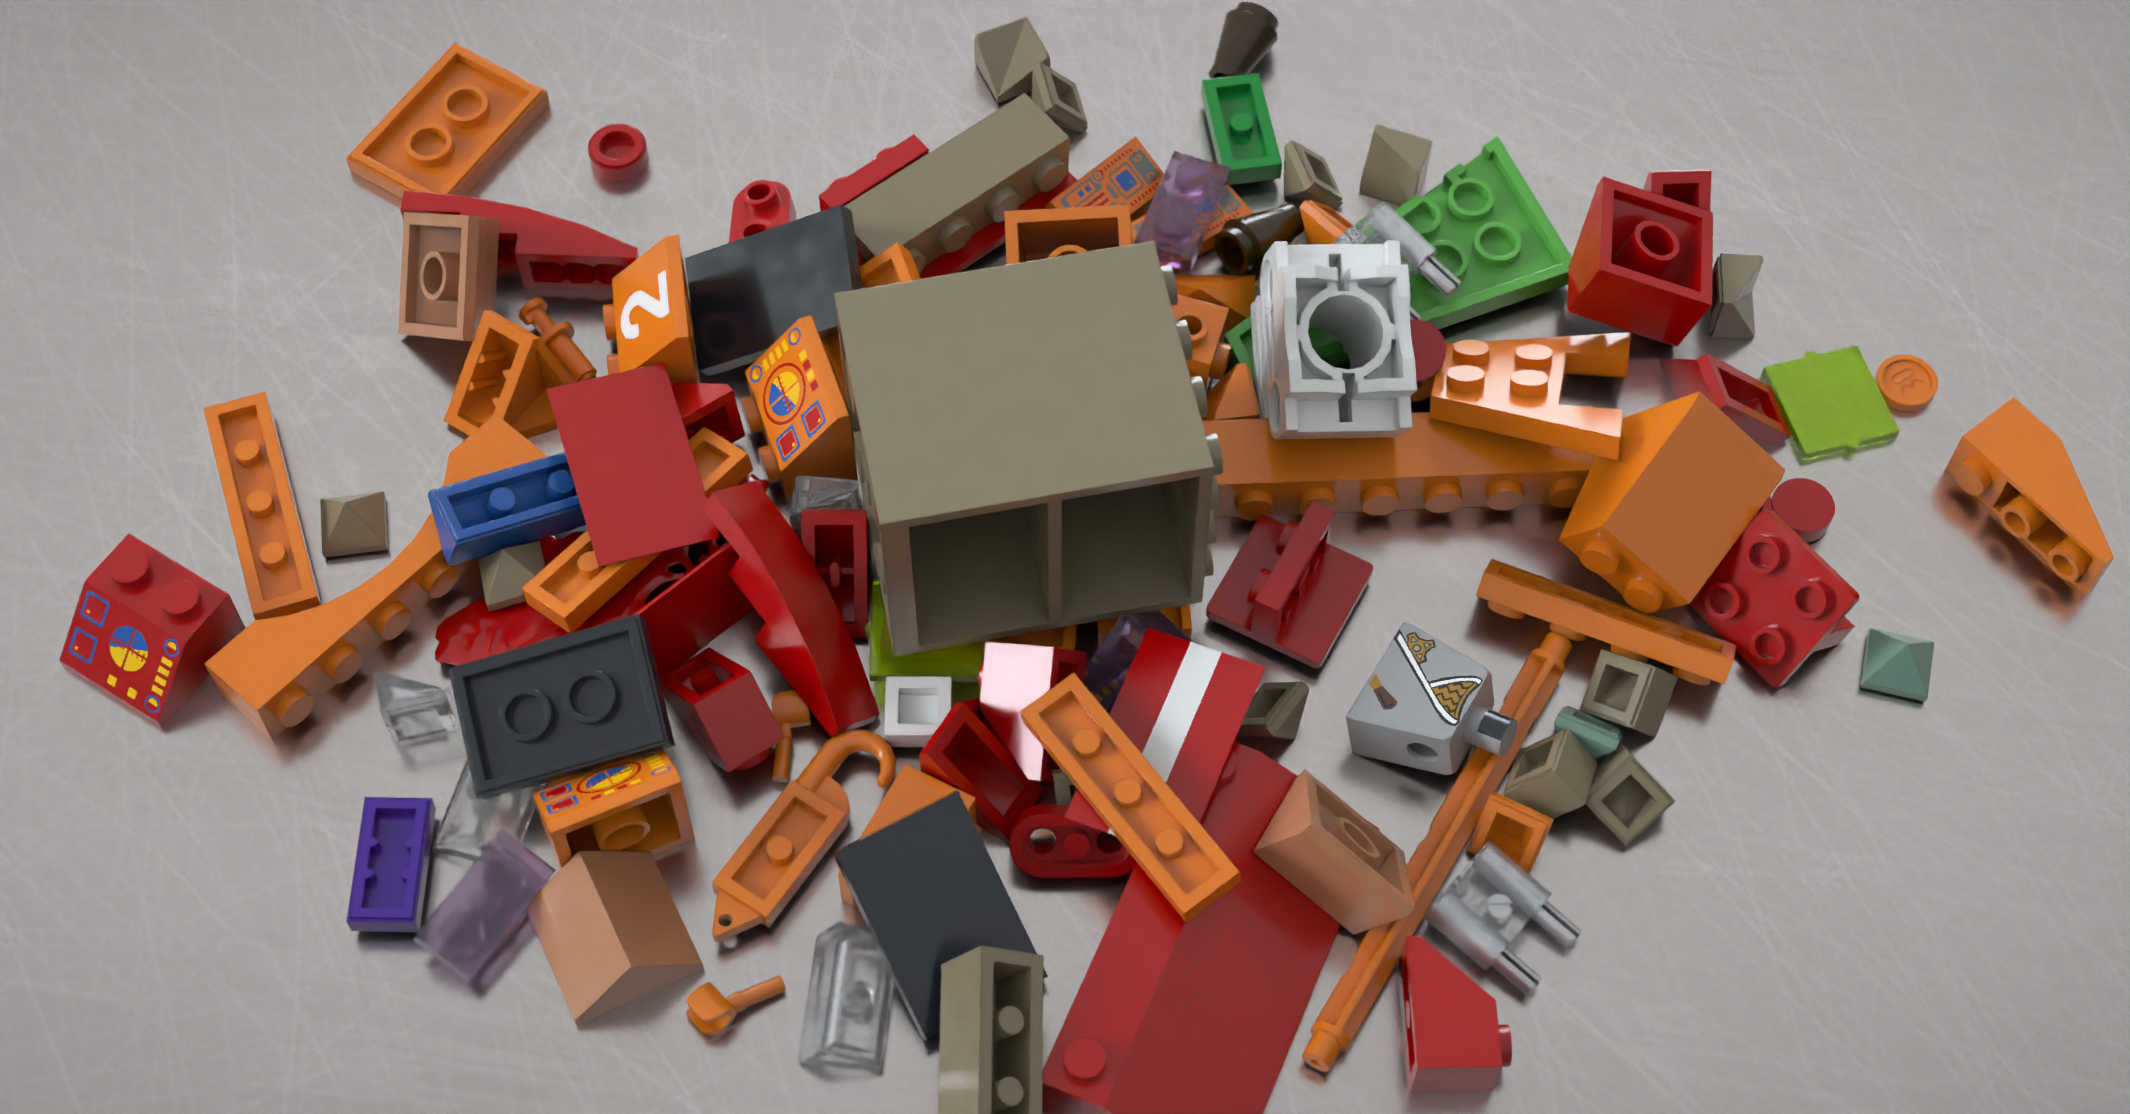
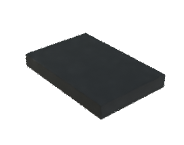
[685,205,863,376]
[448,614,675,800]
[832,791,1048,1040]

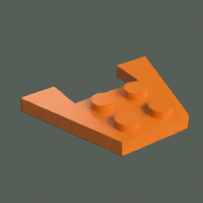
[1430,332,1631,461]

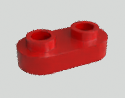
[729,180,796,243]
[1009,805,1136,878]

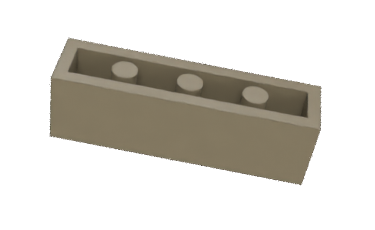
[844,93,1070,274]
[938,945,1043,1114]

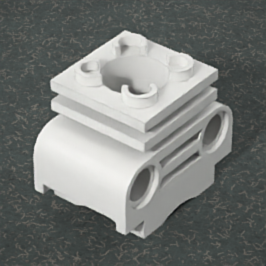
[1250,240,1417,439]

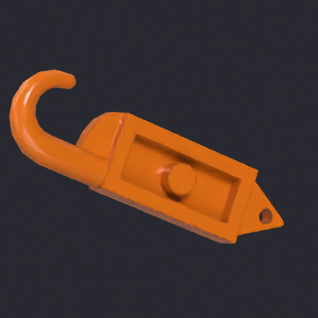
[712,729,896,943]

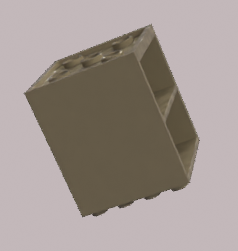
[834,241,1223,657]

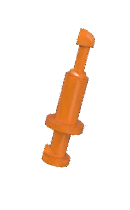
[519,297,597,382]

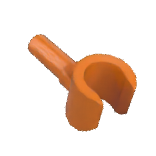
[771,690,811,783]
[686,975,786,1036]

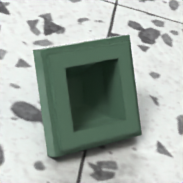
[1861,628,1934,701]
[1554,705,1624,759]

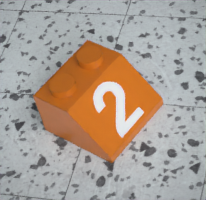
[603,235,699,383]

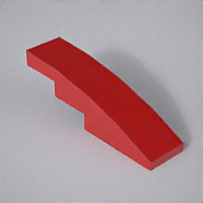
[400,191,639,292]
[702,481,880,737]

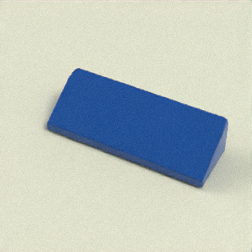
[428,452,586,566]

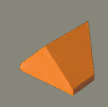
[443,310,575,439]

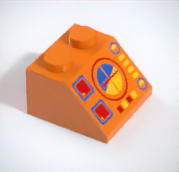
[740,315,859,504]
[532,749,695,869]

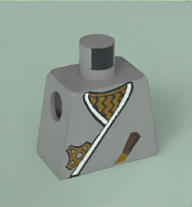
[1346,622,1517,775]

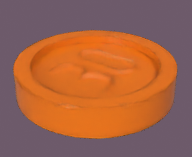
[1874,354,1938,412]

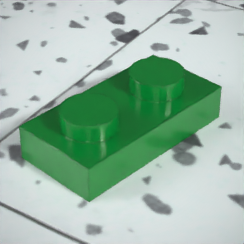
[1201,73,1282,185]

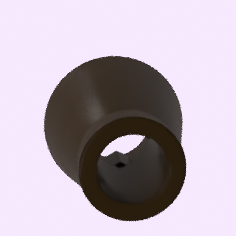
[1209,2,1278,79]
[1215,203,1304,275]

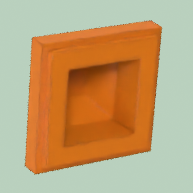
[1300,200,1363,245]
[1466,791,1554,879]

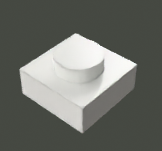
[884,677,952,747]

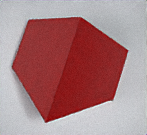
[1660,353,1791,447]
[919,698,1044,840]

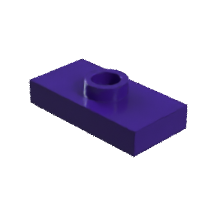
[346,797,436,932]

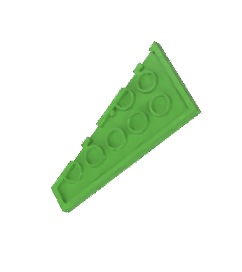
[1224,135,1572,388]

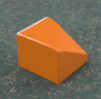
[1202,363,1260,421]

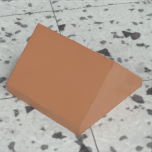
[398,212,500,341]
[1253,769,1415,935]
[525,851,704,1026]

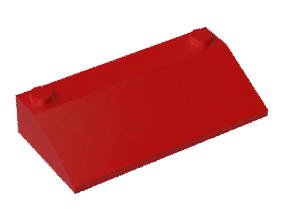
[1042,742,1379,1114]

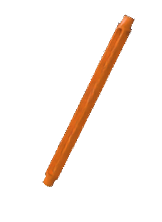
[1302,632,1572,1072]

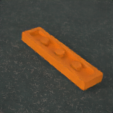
[203,391,321,620]
[521,427,753,633]
[1476,559,1736,685]
[1020,673,1241,923]

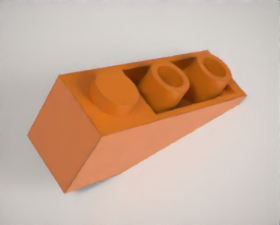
[1945,397,2114,596]

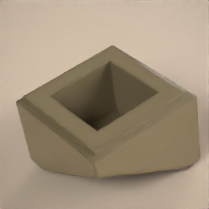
[974,16,1051,103]
[1359,124,1433,205]
[1707,253,1764,340]
[1579,649,1678,737]
[1503,729,1597,819]
[1585,743,1676,846]

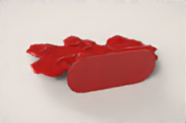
[435,474,770,677]

